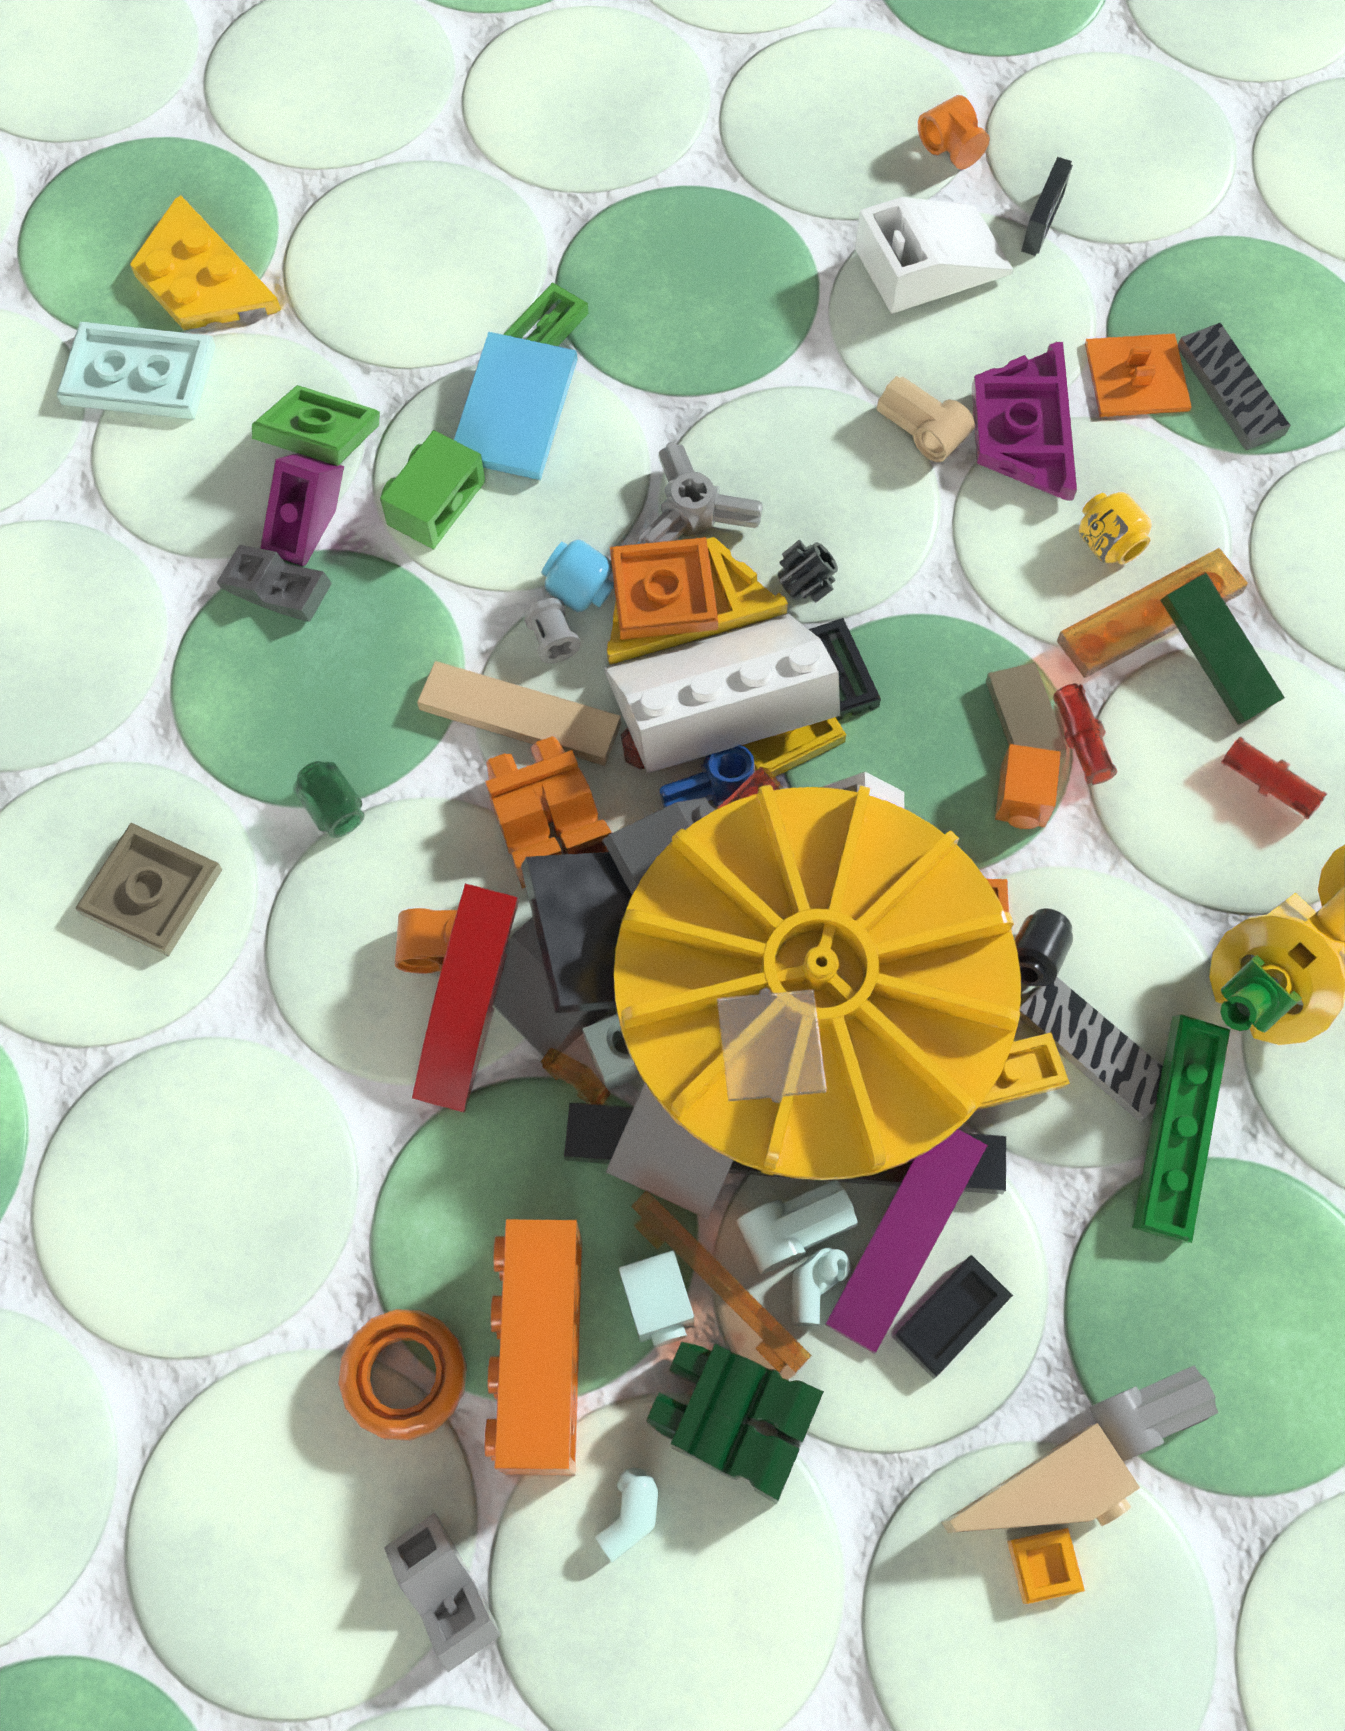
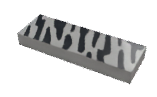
[1019,977,1163,1122]

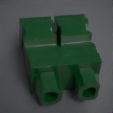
[646,1342,824,1504]

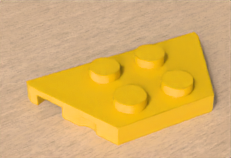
[130,195,281,331]
[607,537,788,665]

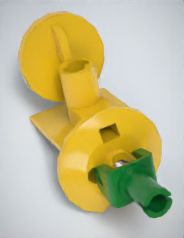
[1209,844,1345,1045]

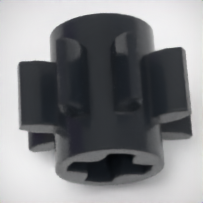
[778,540,838,603]

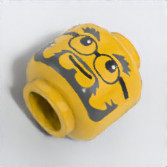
[1078,492,1152,565]

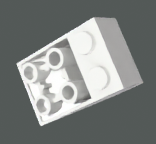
[855,197,1013,314]

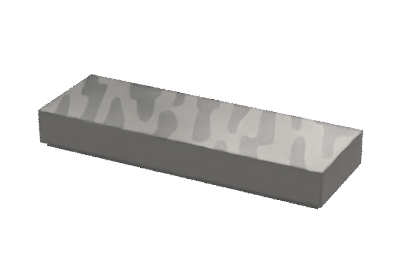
[1178,322,1291,450]

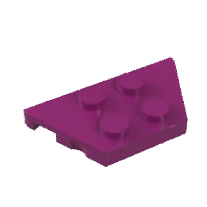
[972,342,1077,501]

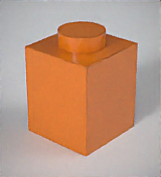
[995,744,1061,829]

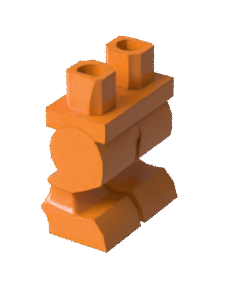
[485,736,612,889]

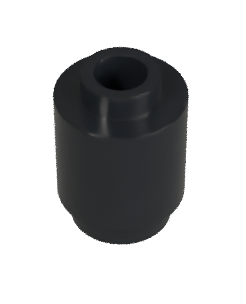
[1014,908,1073,986]

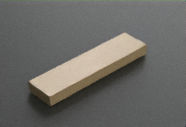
[417,661,621,766]

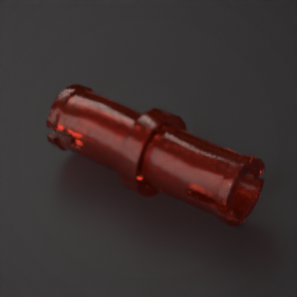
[1053,683,1118,785]
[1221,736,1328,821]

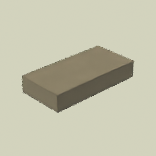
[986,663,1067,757]

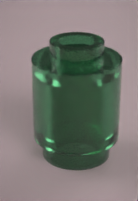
[293,761,365,838]

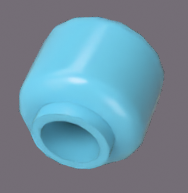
[541,539,614,612]

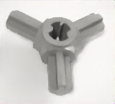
[638,442,763,544]

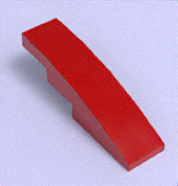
[412,883,520,1113]

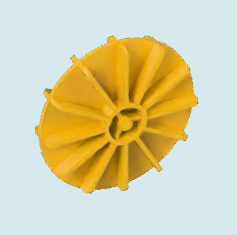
[614,785,1021,1180]

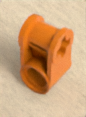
[395,908,457,974]

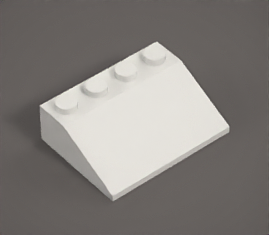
[604,614,840,773]

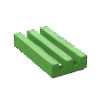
[503,282,589,346]

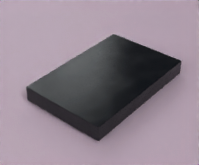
[521,852,632,1014]

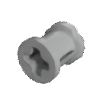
[524,598,581,664]

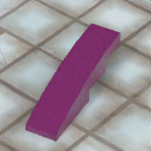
[825,1129,987,1354]

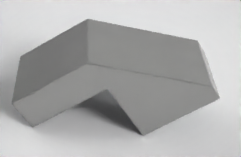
[384,1513,501,1672]

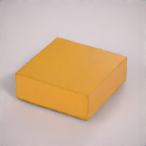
[1007,1528,1085,1604]

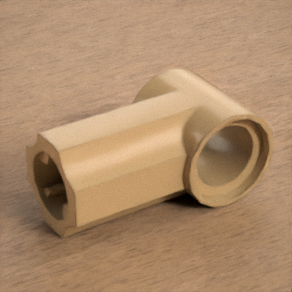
[877,376,975,462]

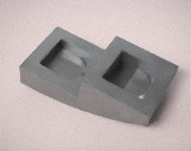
[216,545,332,622]

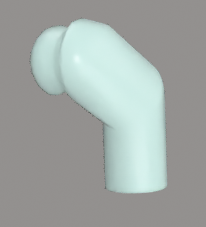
[792,1248,851,1326]
[595,1467,659,1562]

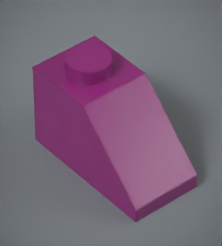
[260,453,344,566]

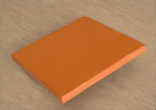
[1085,333,1192,417]

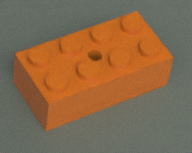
[485,1219,582,1476]

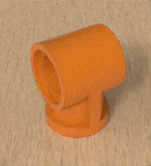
[918,95,990,170]

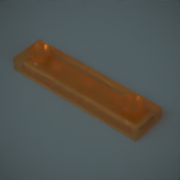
[1057,548,1248,678]
[631,1190,812,1374]

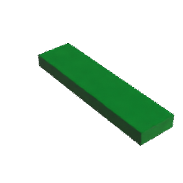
[1132,1014,1231,1243]

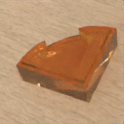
[540,1047,611,1105]

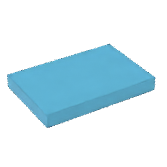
[454,331,578,481]

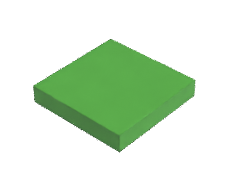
[252,385,380,466]

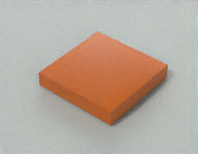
[610,537,718,640]

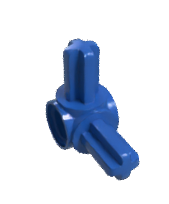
[659,745,757,808]

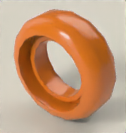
[338,1309,467,1441]

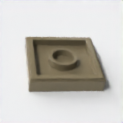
[75,823,223,956]

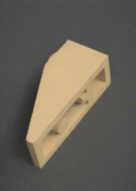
[941,1423,1140,1533]

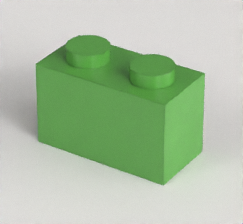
[380,430,486,550]

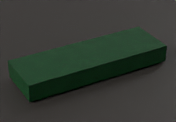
[1160,573,1285,725]

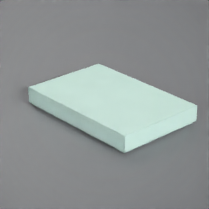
[56,322,215,420]

